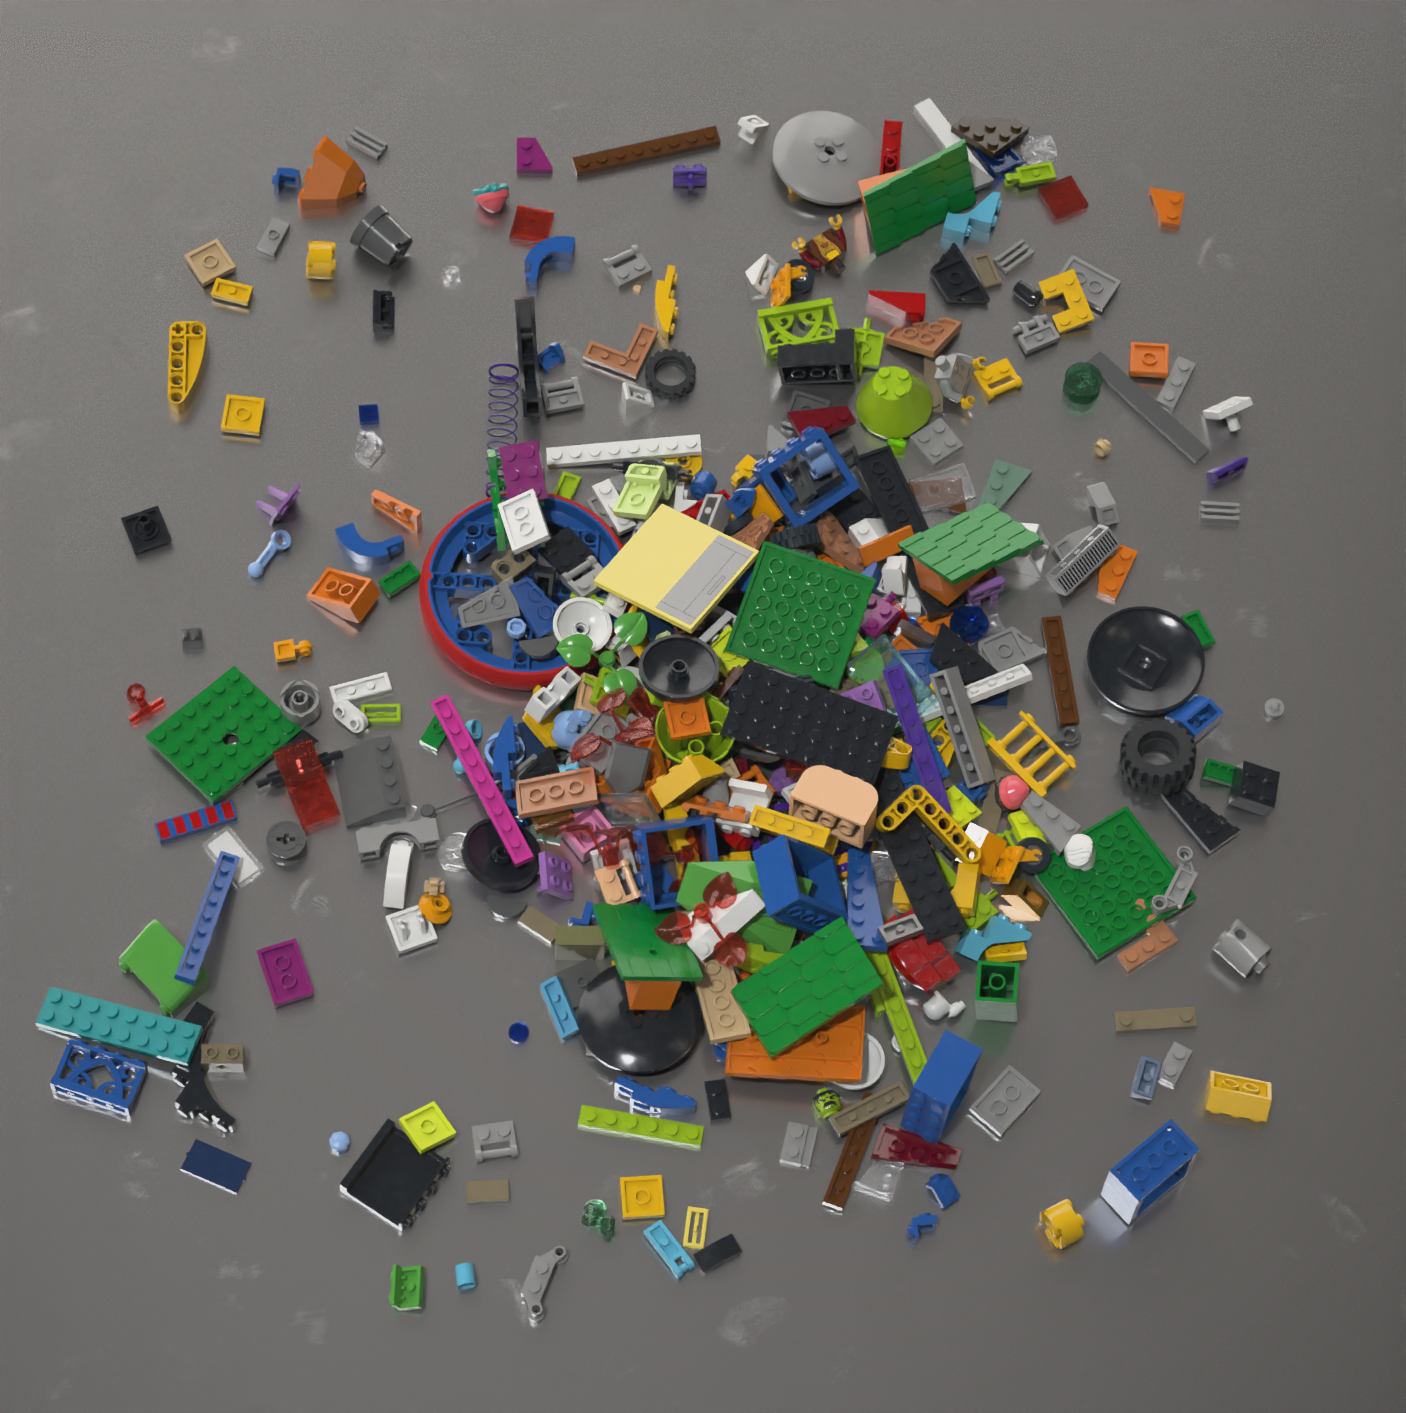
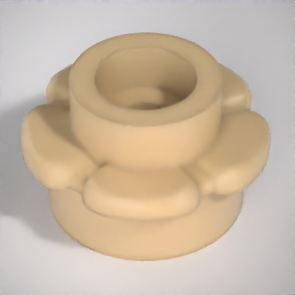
[1094,438,1112,457]

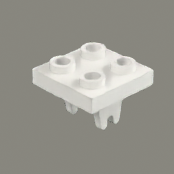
[385,905,438,955]

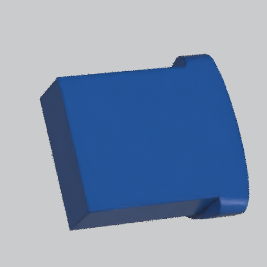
[538,342,565,374]
[725,488,757,518]

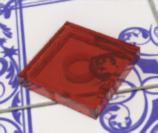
[1038,175,1088,220]
[509,205,554,245]

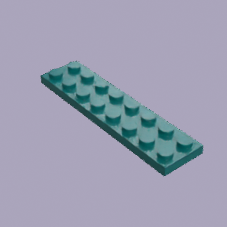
[36,986,203,1066]

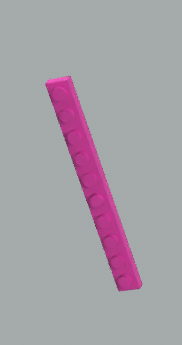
[430,694,534,867]

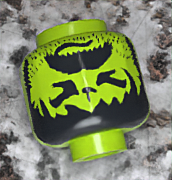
[812,1088,842,1120]

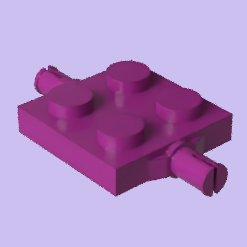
[858,591,900,641]

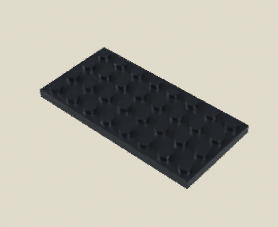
[720,661,899,786]

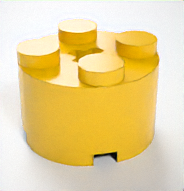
[306,241,336,280]
[1040,1199,1085,1249]

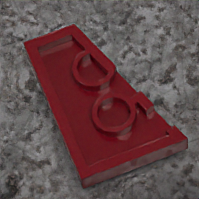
[787,405,856,437]

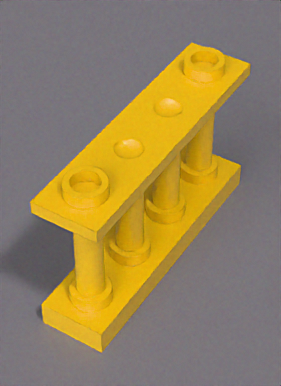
[987,710,1077,800]
[748,804,839,855]

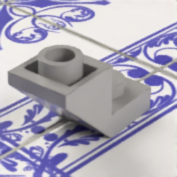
[1086,482,1120,526]
[1052,525,1094,560]

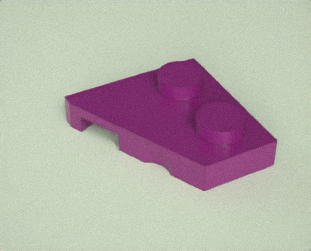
[517,137,553,174]

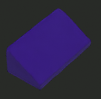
[1207,457,1248,484]

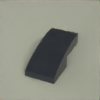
[693,1234,743,1273]

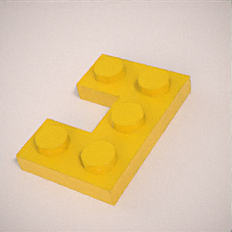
[1038,269,1094,335]

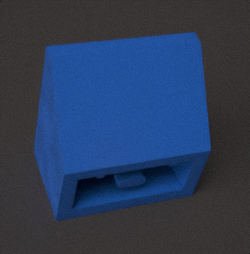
[1165,694,1224,743]

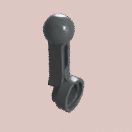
[1027,726,1081,756]

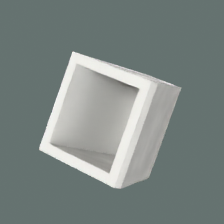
[996,523,1050,578]

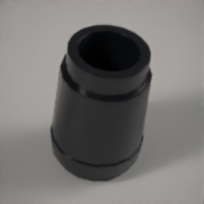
[1012,280,1043,307]

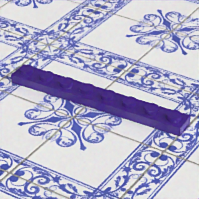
[882,664,953,814]

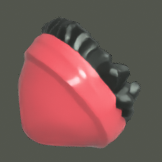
[995,775,1029,813]

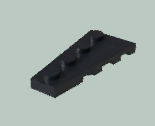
[1159,787,1241,854]

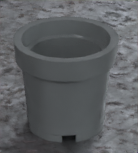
[350,205,413,268]

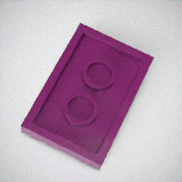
[499,440,549,500]
[256,938,314,1008]

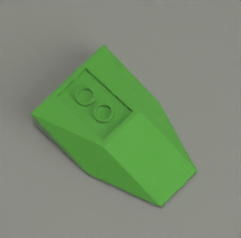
[676,860,813,954]

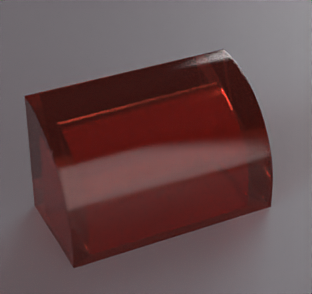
[626,687,661,729]

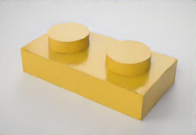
[211,278,253,306]
[983,941,1027,962]

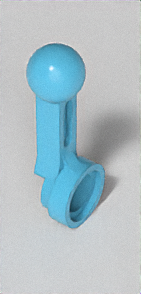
[453,719,483,774]

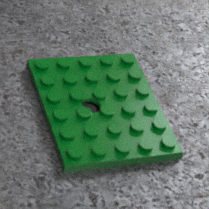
[145,666,302,805]

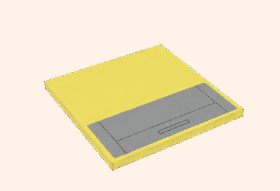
[594,504,759,634]

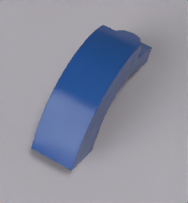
[524,236,575,291]
[335,522,405,566]

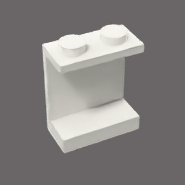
[715,778,773,837]

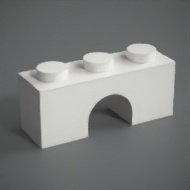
[524,666,582,723]

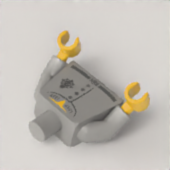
[935,353,987,410]

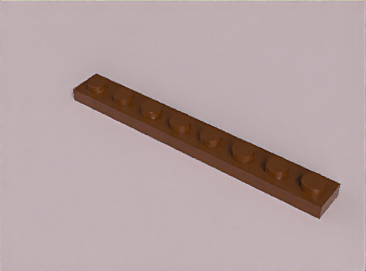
[572,126,721,177]

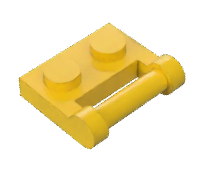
[973,358,1023,401]

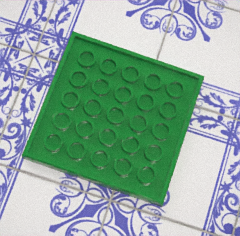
[724,541,876,690]
[1031,806,1197,960]

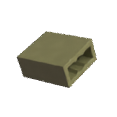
[555,926,608,960]

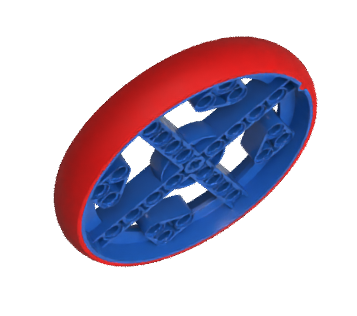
[419,493,633,691]

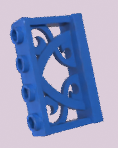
[50,1039,148,1116]

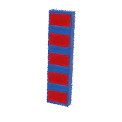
[154,799,238,844]

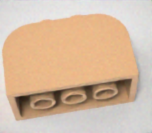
[788,765,878,849]

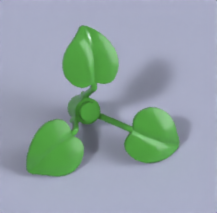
[556,612,647,705]

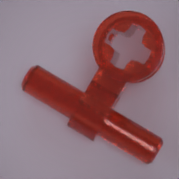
[126,683,165,724]

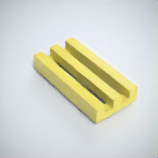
[683,1206,709,1251]

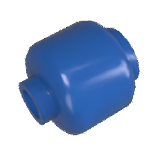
[689,471,717,499]

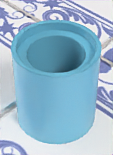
[455,1263,476,1289]

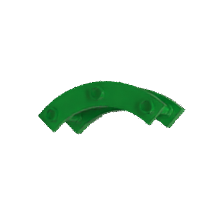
[487,449,545,551]

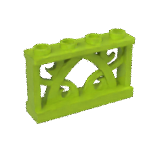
[757,297,839,358]

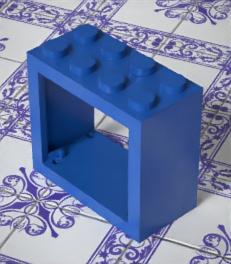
[751,426,860,528]
[632,815,719,910]
[752,834,848,934]
[900,1030,983,1144]
[1101,1119,1200,1225]

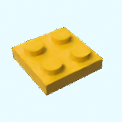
[221,394,265,436]
[620,1175,665,1220]

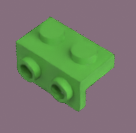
[389,1264,425,1311]

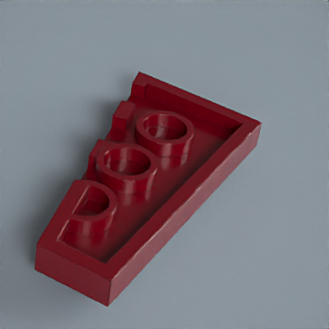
[871,1123,962,1170]

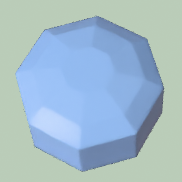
[507,618,526,639]
[329,1131,350,1154]

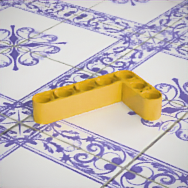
[875,785,981,864]

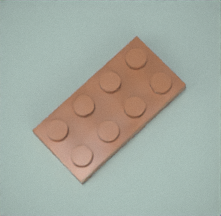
[514,766,599,819]

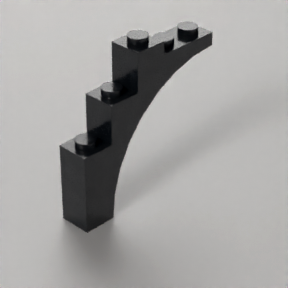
[515,296,543,417]
[172,1002,237,1133]

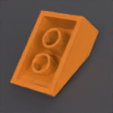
[306,567,381,623]

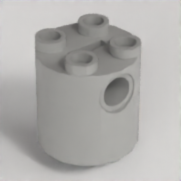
[1212,919,1272,978]

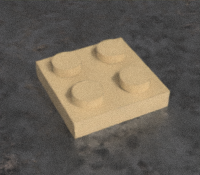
[184,239,236,287]

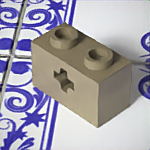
[201,1044,245,1072]

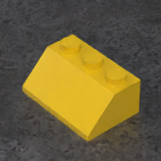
[650,754,725,808]
[1205,1071,1272,1122]

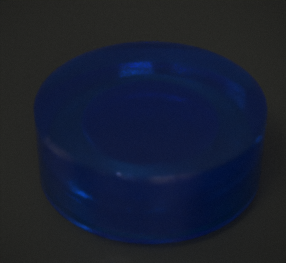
[508,1023,529,1044]

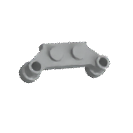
[1151,846,1198,916]
[520,1246,568,1323]

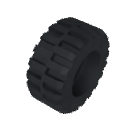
[1119,719,1197,796]

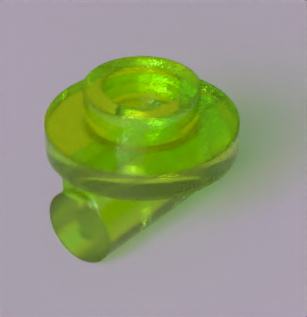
[886,438,907,455]

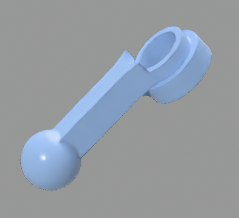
[248,530,291,578]

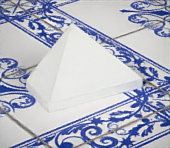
[745,254,779,295]

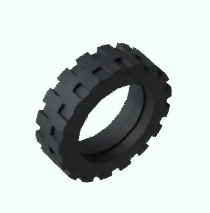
[645,349,696,400]

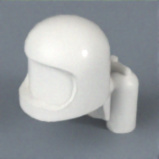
[923,990,966,1020]

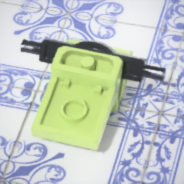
[612,459,692,520]

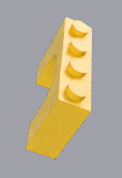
[892,863,981,918]

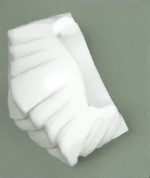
[1064,834,1096,871]

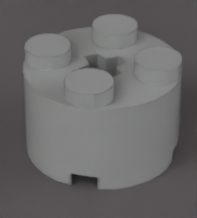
[280,680,321,727]

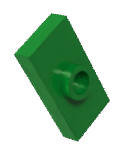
[378,560,421,598]
[1180,609,1216,649]
[420,715,447,752]
[1202,758,1236,787]

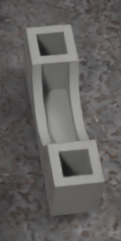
[355,817,440,861]

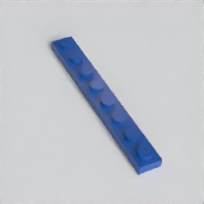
[174,851,240,985]

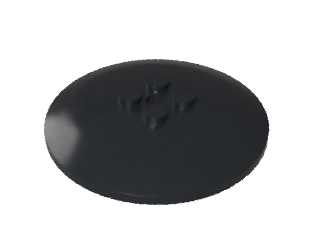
[1086,606,1205,715]
[578,965,701,1074]

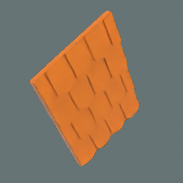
[724,1005,866,1083]

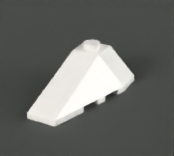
[677,889,765,961]

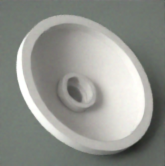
[553,597,612,652]
[833,1032,885,1090]

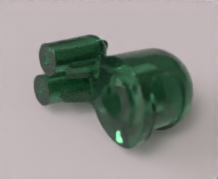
[581,1199,616,1241]

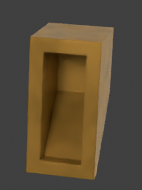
[1001,878,1049,919]

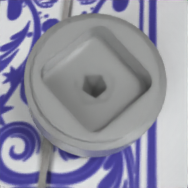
[1264,698,1284,719]

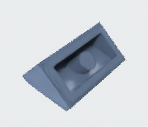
[1129,1055,1162,1100]

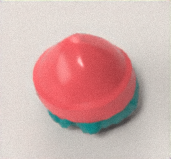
[473,182,510,213]

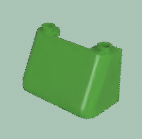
[118,919,210,1018]

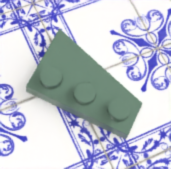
[978,459,1032,511]

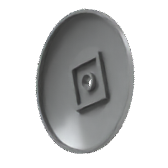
[772,111,881,205]

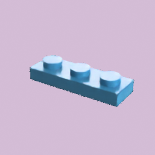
[540,975,580,1040]

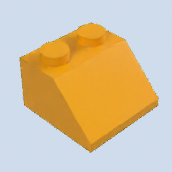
[954,822,1008,878]

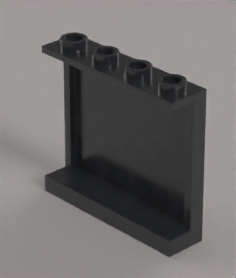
[339,1118,451,1231]

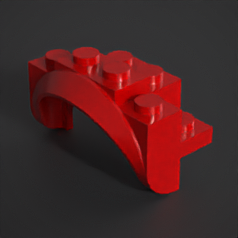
[883,908,962,996]

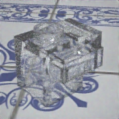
[355,429,385,469]

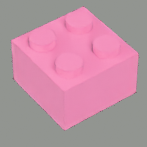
[559,805,616,863]

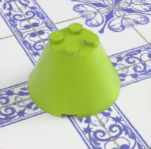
[856,366,933,439]
[655,694,734,764]

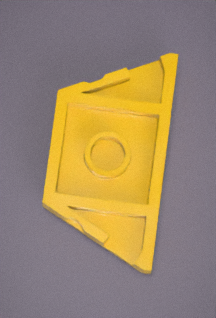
[522,684,562,750]

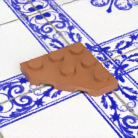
[884,317,962,358]
[815,511,864,573]
[730,512,774,550]

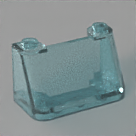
[847,634,937,726]

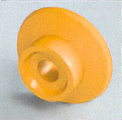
[419,892,452,924]

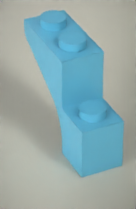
[942,192,1002,243]
[954,914,1033,961]

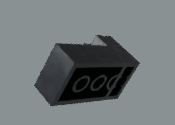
[777,328,858,385]

